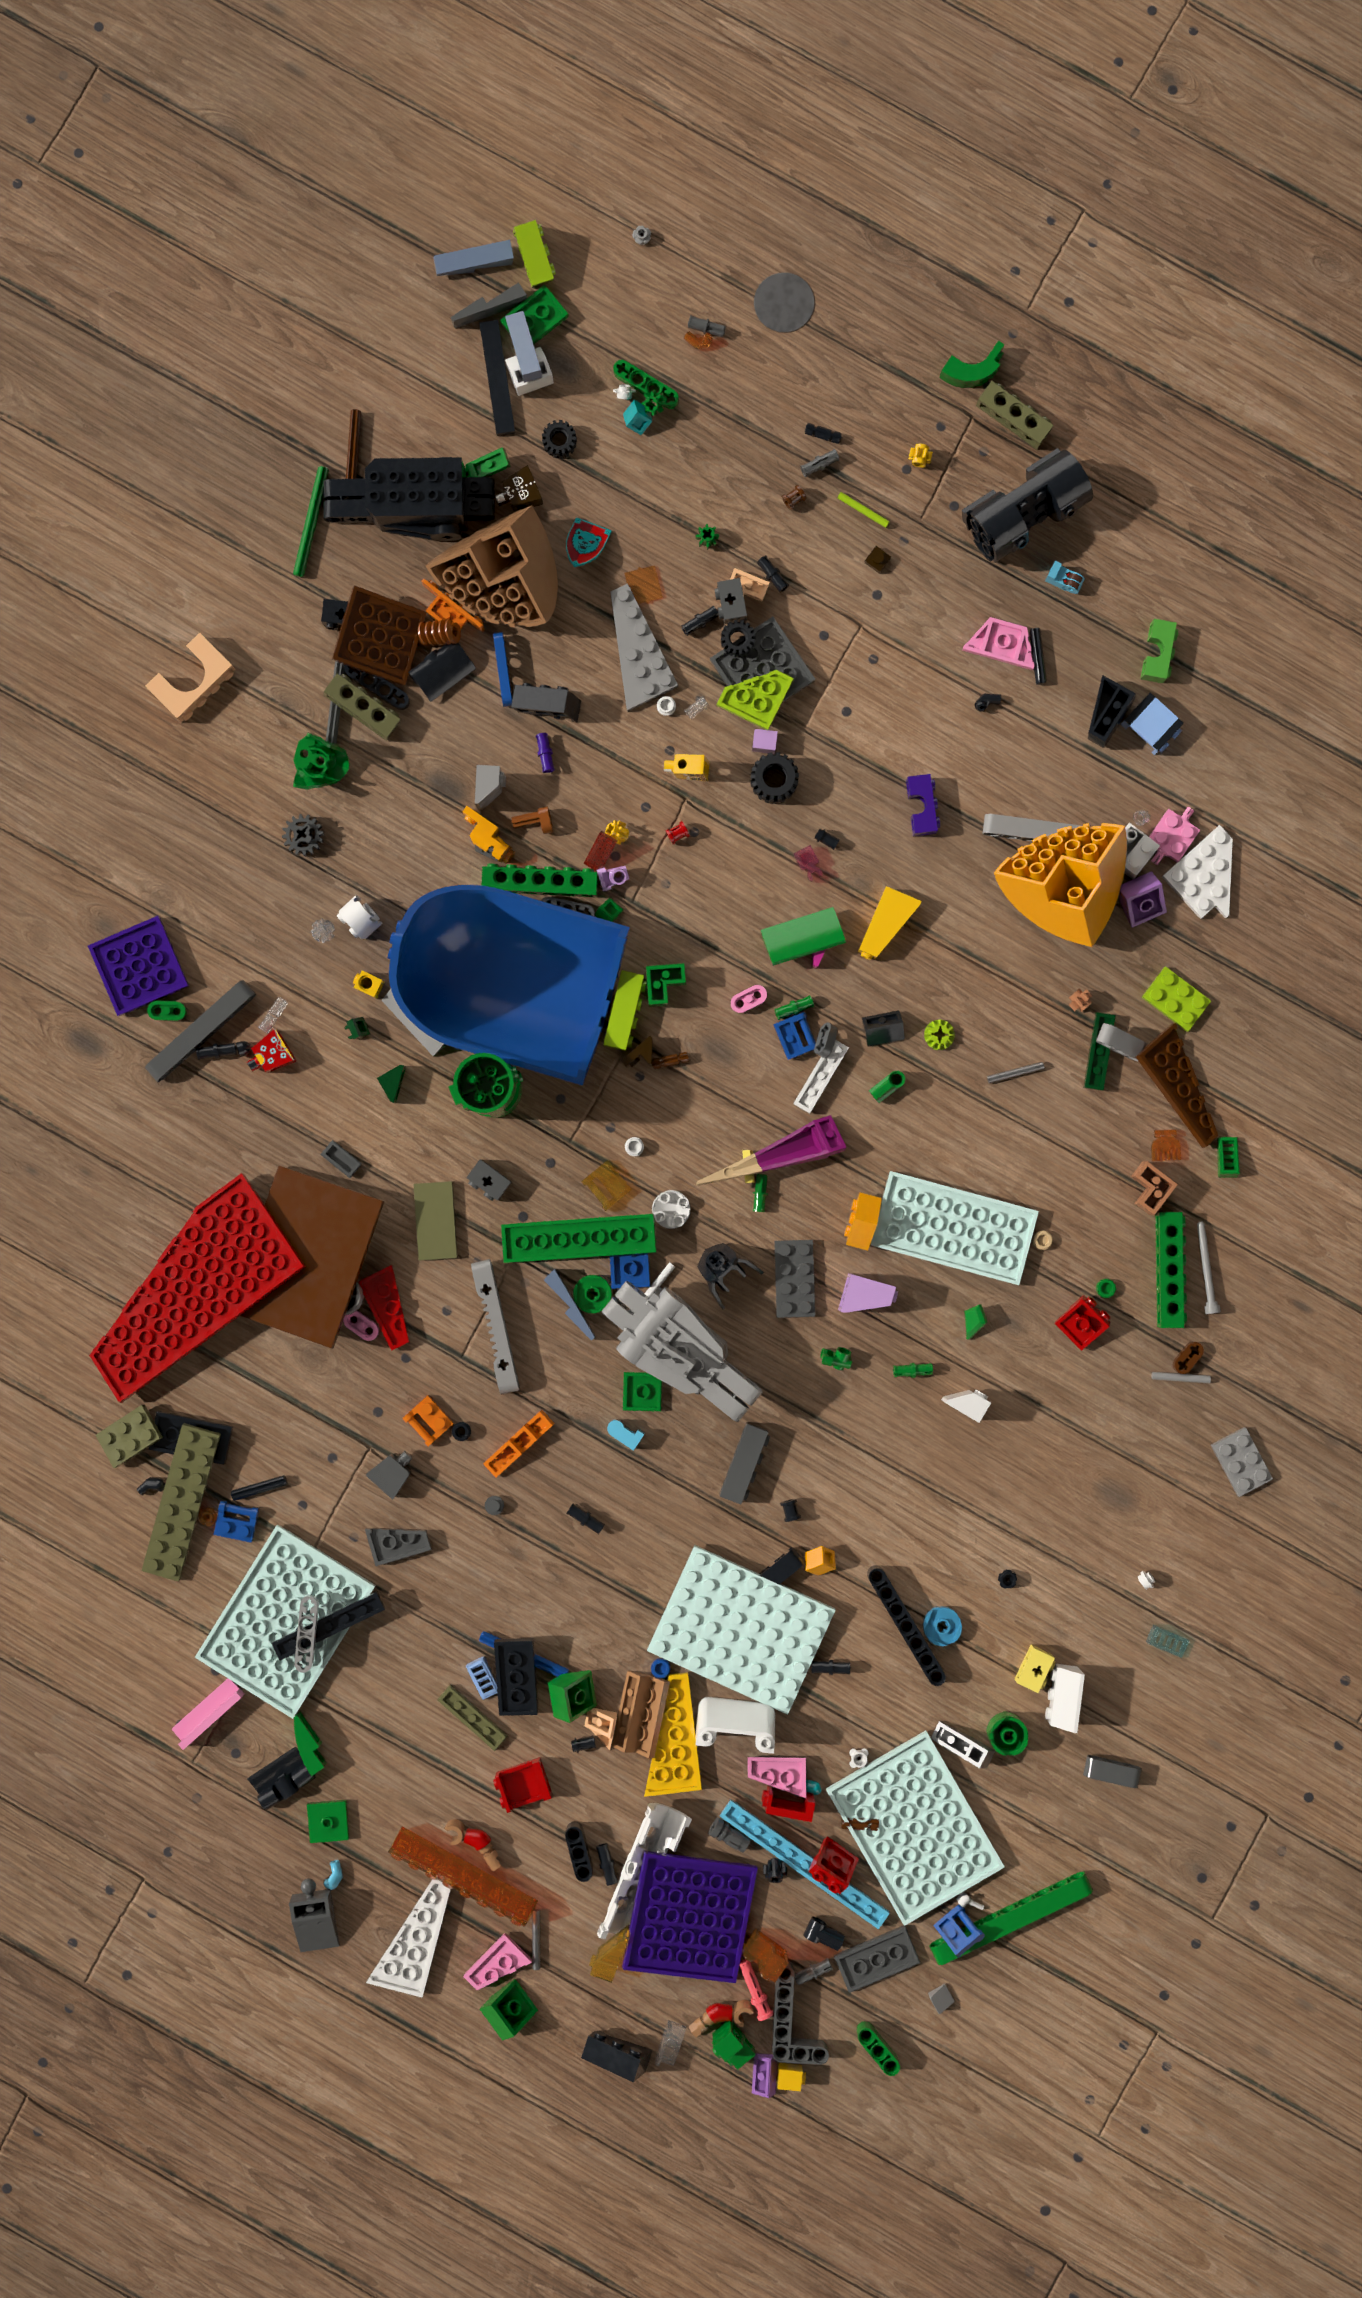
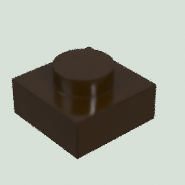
[864,546,891,574]

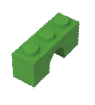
[1140,619,1178,683]

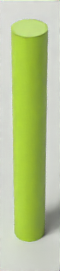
[837,492,890,528]

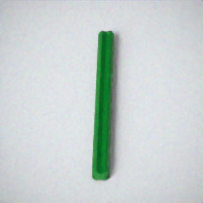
[293,466,329,577]

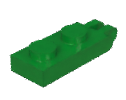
[465,447,511,477]

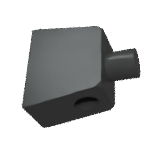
[366,1451,413,1500]

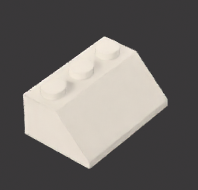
[1045,1664,1085,1733]

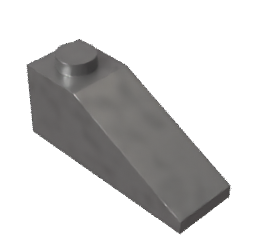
[931,1721,995,1768]

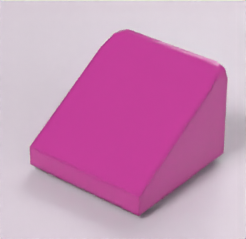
[812,949,826,968]

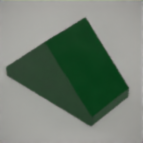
[377,1065,406,1103]

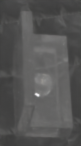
[655,2020,686,2066]

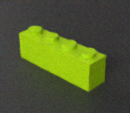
[603,970,647,1051]

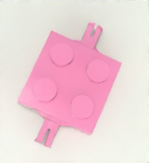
[1149,807,1200,865]

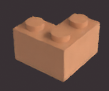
[1131,1161,1178,1215]

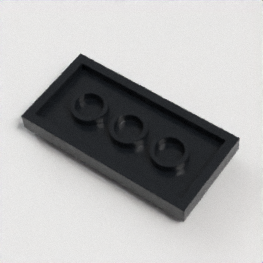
[149,1411,233,1465]
[494,1638,538,1716]

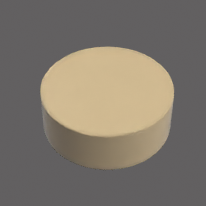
[1032,1231,1053,1250]

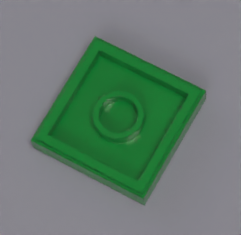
[623,1372,662,1412]

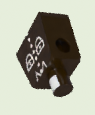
[495,465,543,511]

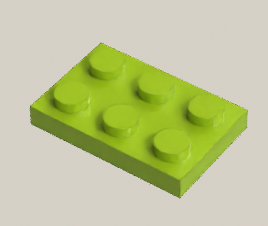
[1141,966,1211,1032]

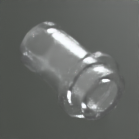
[684,696,709,720]

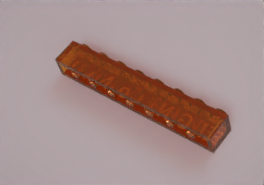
[388,1826,538,1927]

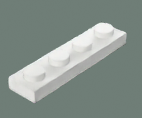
[793,1040,849,1114]

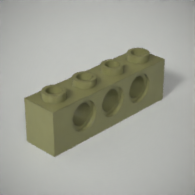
[976,381,1053,450]
[324,673,400,741]

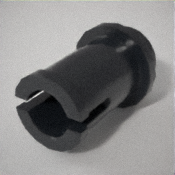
[814,829,840,850]
[571,1735,596,1753]

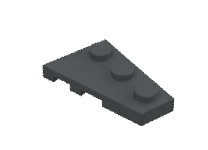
[365,1528,432,1566]

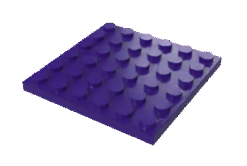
[622,1851,758,1983]

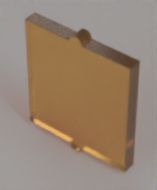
[624,565,663,604]

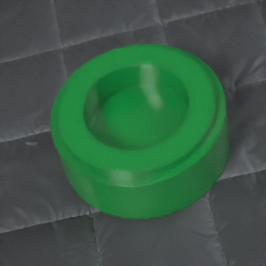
[1096,1279,1116,1298]

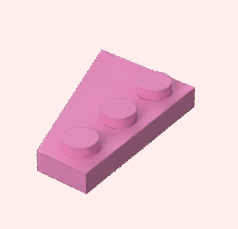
[748,1757,806,1798]
[463,1933,532,1990]

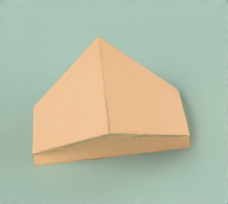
[584,1708,617,1750]

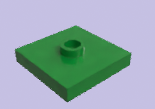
[307,1800,349,1843]

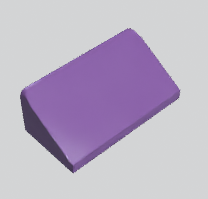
[752,2053,778,2098]

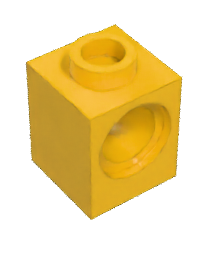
[353,971,385,999]

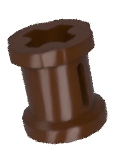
[781,485,807,510]

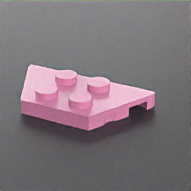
[962,617,1034,670]

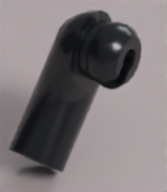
[975,693,1001,712]
[136,1477,166,1496]

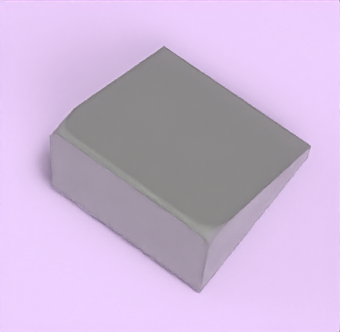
[928,1984,955,2014]

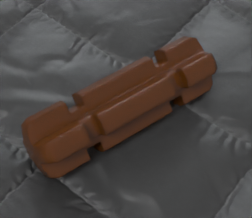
[652,1052,689,1069]
[841,1818,879,1831]

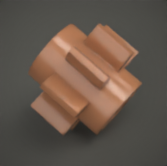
[1069,988,1092,1012]

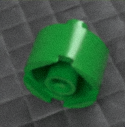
[986,1711,1028,1756]

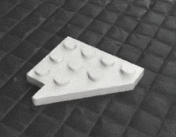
[1162,825,1233,919]

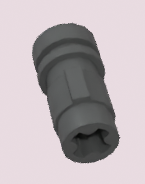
[708,1817,750,1853]

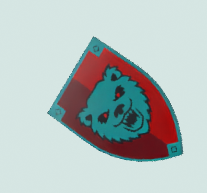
[566,517,612,567]

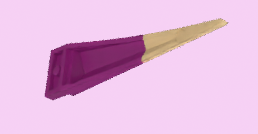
[696,1115,846,1186]

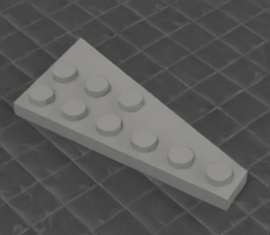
[611,583,678,712]

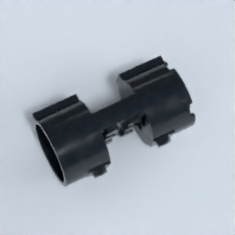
[962,448,1093,563]

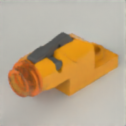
[462,806,515,864]

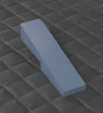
[433,240,514,276]
[505,311,542,383]
[544,1269,595,1341]

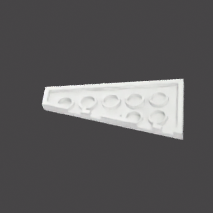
[366,1877,451,1997]

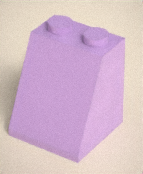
[838,1273,898,1313]

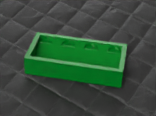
[760,907,846,966]

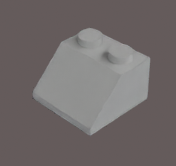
[475,765,506,810]

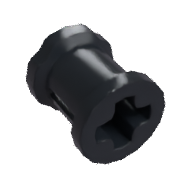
[780,1499,801,1522]

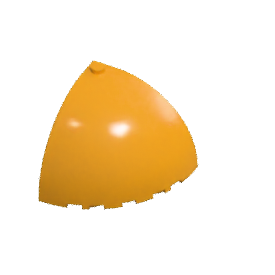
[994,823,1127,947]

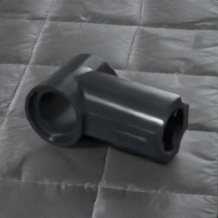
[803,1916,845,1951]

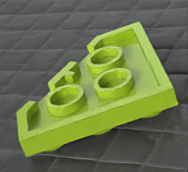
[716,670,794,730]

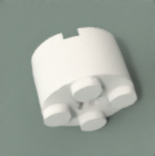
[337,895,382,939]

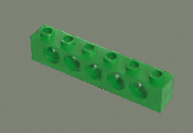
[481,863,598,898]
[1155,1212,1187,1328]

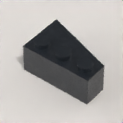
[1088,675,1136,748]

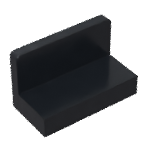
[862,1010,905,1047]

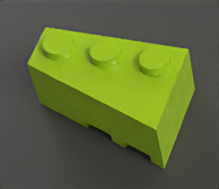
[513,220,556,287]

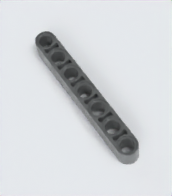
[145,980,256,1082]

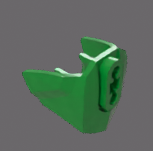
[293,732,350,790]

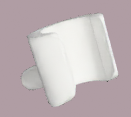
[956,1892,984,1910]

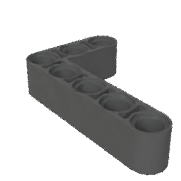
[772,1959,829,2065]

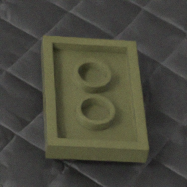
[96,1405,163,1468]

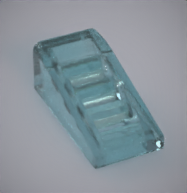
[1146,1624,1190,1658]

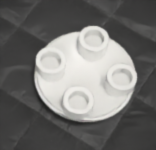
[652,1190,690,1229]

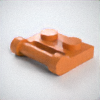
[402,1395,454,1447]

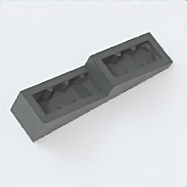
[451,282,527,329]

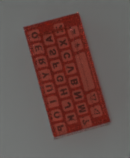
[583,831,618,872]

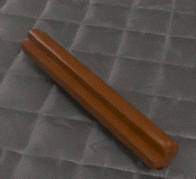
[346,409,361,479]

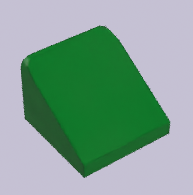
[595,898,624,922]

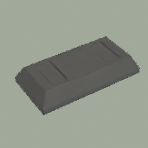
[320,1140,362,1178]

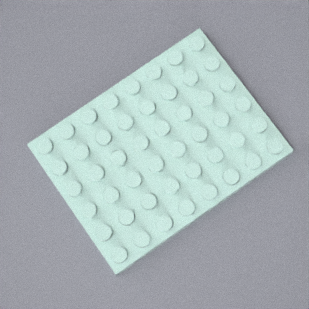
[195,1525,376,1719]
[647,1545,835,1715]
[826,1730,1004,1926]

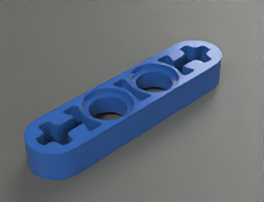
[493,632,512,707]

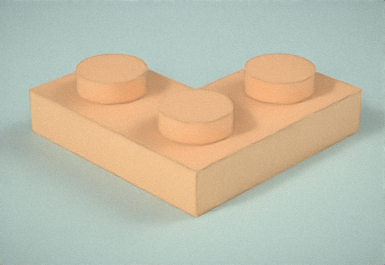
[720,568,770,605]

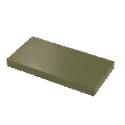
[413,1181,458,1260]

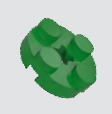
[573,1275,612,1313]

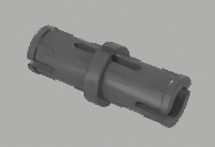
[800,449,840,477]

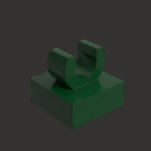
[344,1017,370,1039]

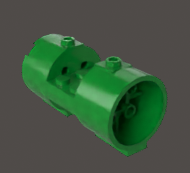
[448,1053,524,1118]

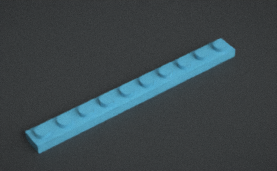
[720,1799,890,1929]

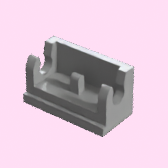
[653,1340,696,1378]

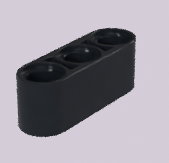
[759,1547,805,1585]
[565,1821,593,1882]

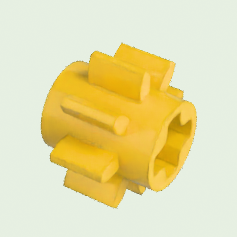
[908,444,933,468]
[605,820,629,845]

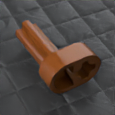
[511,806,553,834]

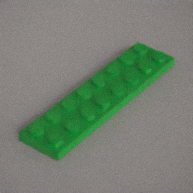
[501,1214,657,1263]

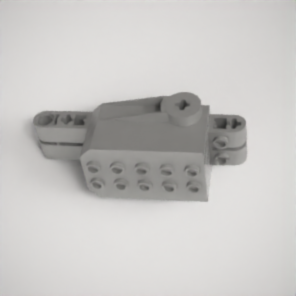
[602,1281,763,1422]

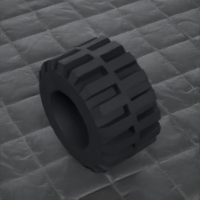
[750,752,799,804]

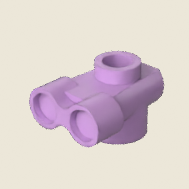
[597,866,629,892]

